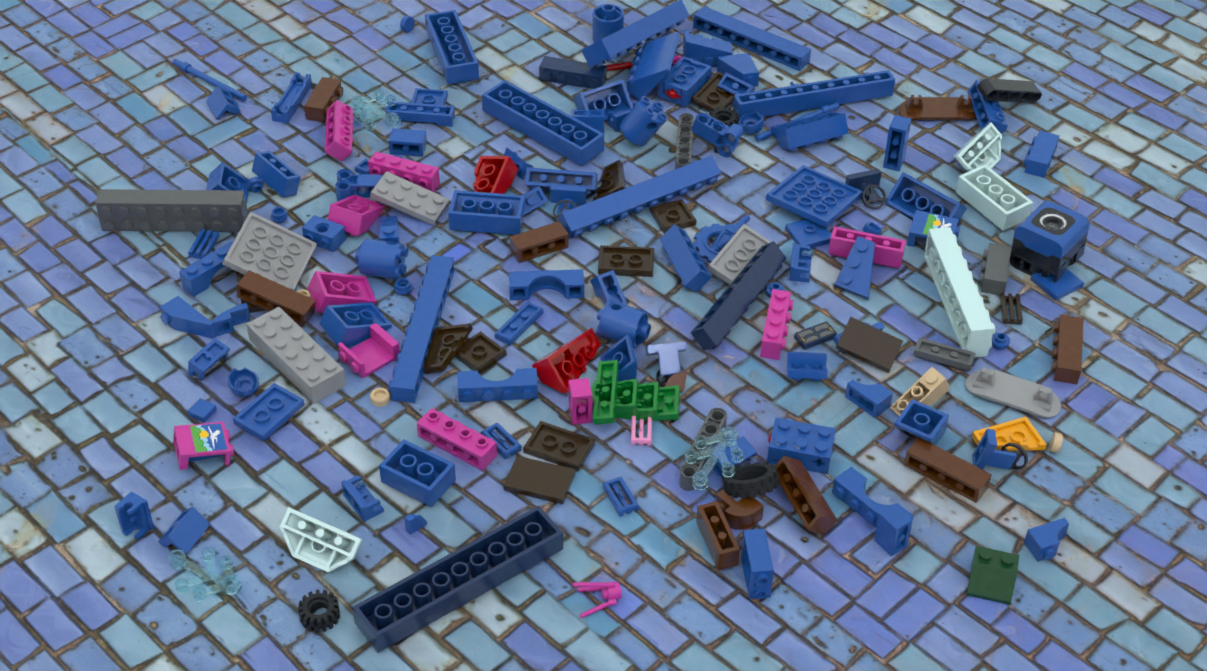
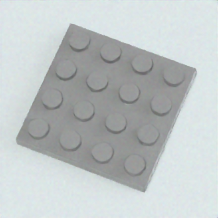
[222,212,317,290]

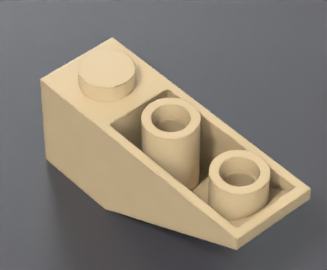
[890,367,951,416]

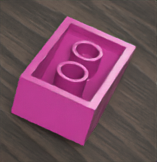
[328,195,386,236]
[308,271,376,314]

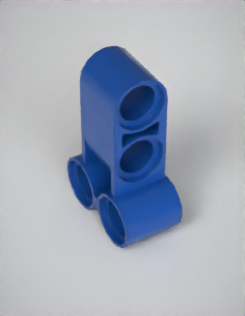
[692,113,744,157]
[335,169,383,201]

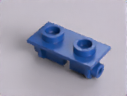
[504,147,533,179]

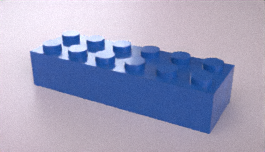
[425,10,479,84]

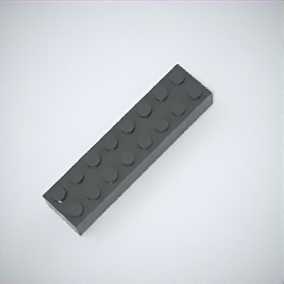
[95,189,248,232]

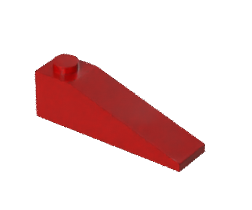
[473,156,518,194]
[532,328,601,394]

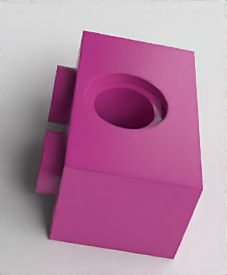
[568,378,592,425]

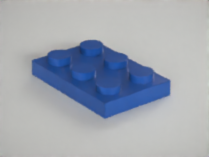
[233,383,305,441]

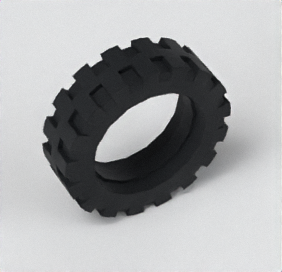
[722,462,779,498]

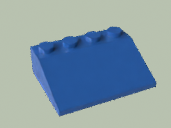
[626,32,680,100]

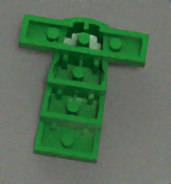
[591,360,680,425]

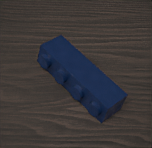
[539,56,607,89]

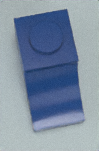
[590,270,628,305]
[845,379,893,418]
[1024,518,1069,562]

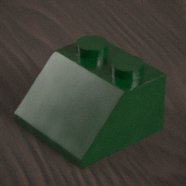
[967,546,1019,605]

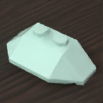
[954,122,1002,171]
[280,507,363,573]

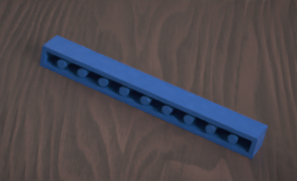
[733,70,896,119]
[558,155,721,238]
[388,255,455,403]

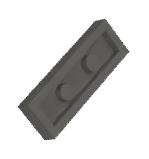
[913,338,976,371]

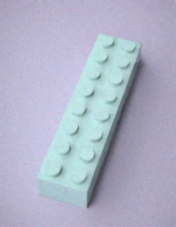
[924,227,995,357]

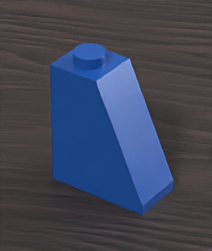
[717,53,759,87]

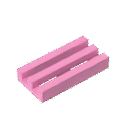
[631,416,652,446]

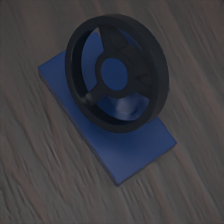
[845,169,886,209]

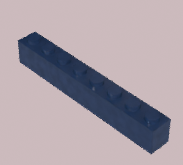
[691,241,786,350]

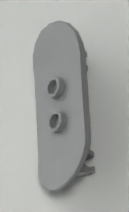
[965,367,1061,418]

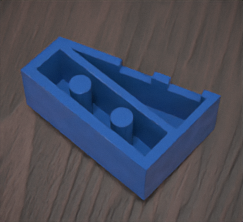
[682,30,733,67]

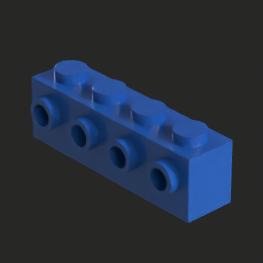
[967,80,1008,134]
[525,167,598,195]
[660,224,712,292]

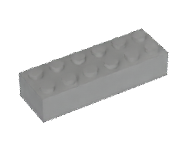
[246,307,346,404]

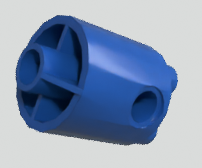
[592,4,624,43]
[620,96,668,146]
[355,238,409,280]
[595,300,651,348]

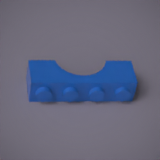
[179,239,235,297]
[509,269,584,301]
[457,368,538,402]
[832,467,914,527]

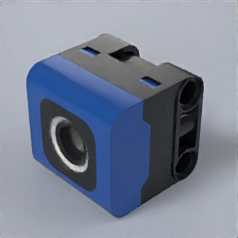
[1010,200,1090,283]

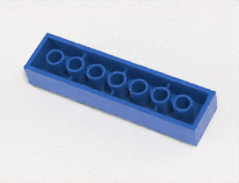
[581,0,690,68]
[482,80,604,166]

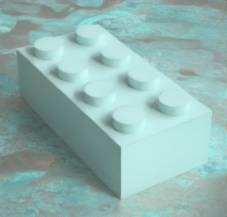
[956,165,1033,231]

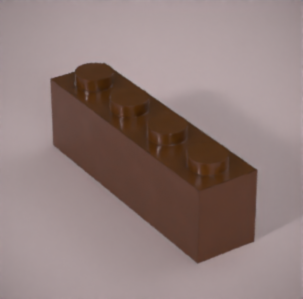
[237,270,315,327]
[1051,314,1084,385]
[904,437,992,503]
[774,456,838,535]

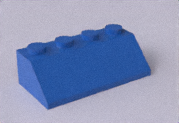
[771,112,849,151]
[885,172,967,222]
[448,190,525,235]

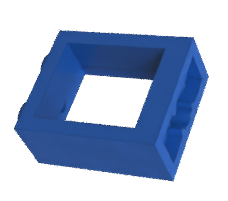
[741,529,774,599]

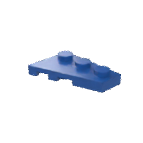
[835,236,876,300]

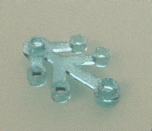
[350,89,401,131]
[685,427,744,490]
[168,547,242,602]

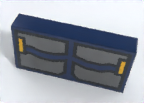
[794,321,837,350]

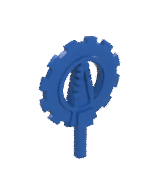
[693,214,750,263]

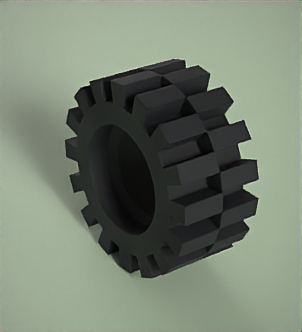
[709,107,739,127]
[298,590,340,633]

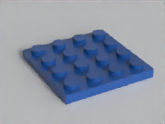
[766,165,863,228]

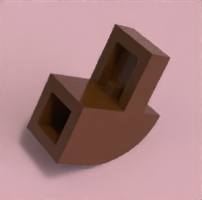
[716,490,764,530]

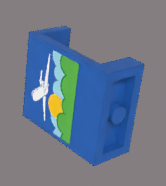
[907,210,960,247]

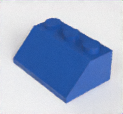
[573,79,633,121]

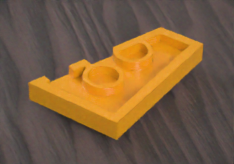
[972,417,1047,451]

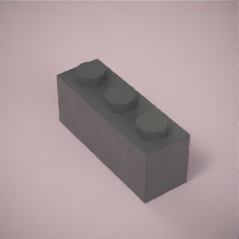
[979,243,1011,295]

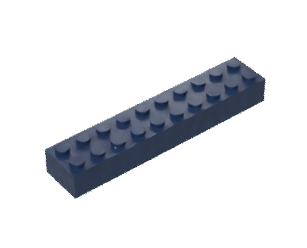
[352,506,563,653]

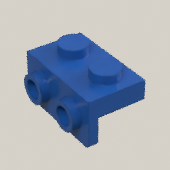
[786,351,828,381]

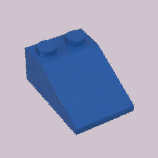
[320,302,392,346]

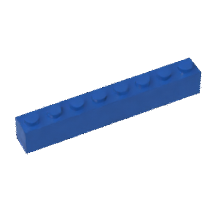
[693,6,811,71]

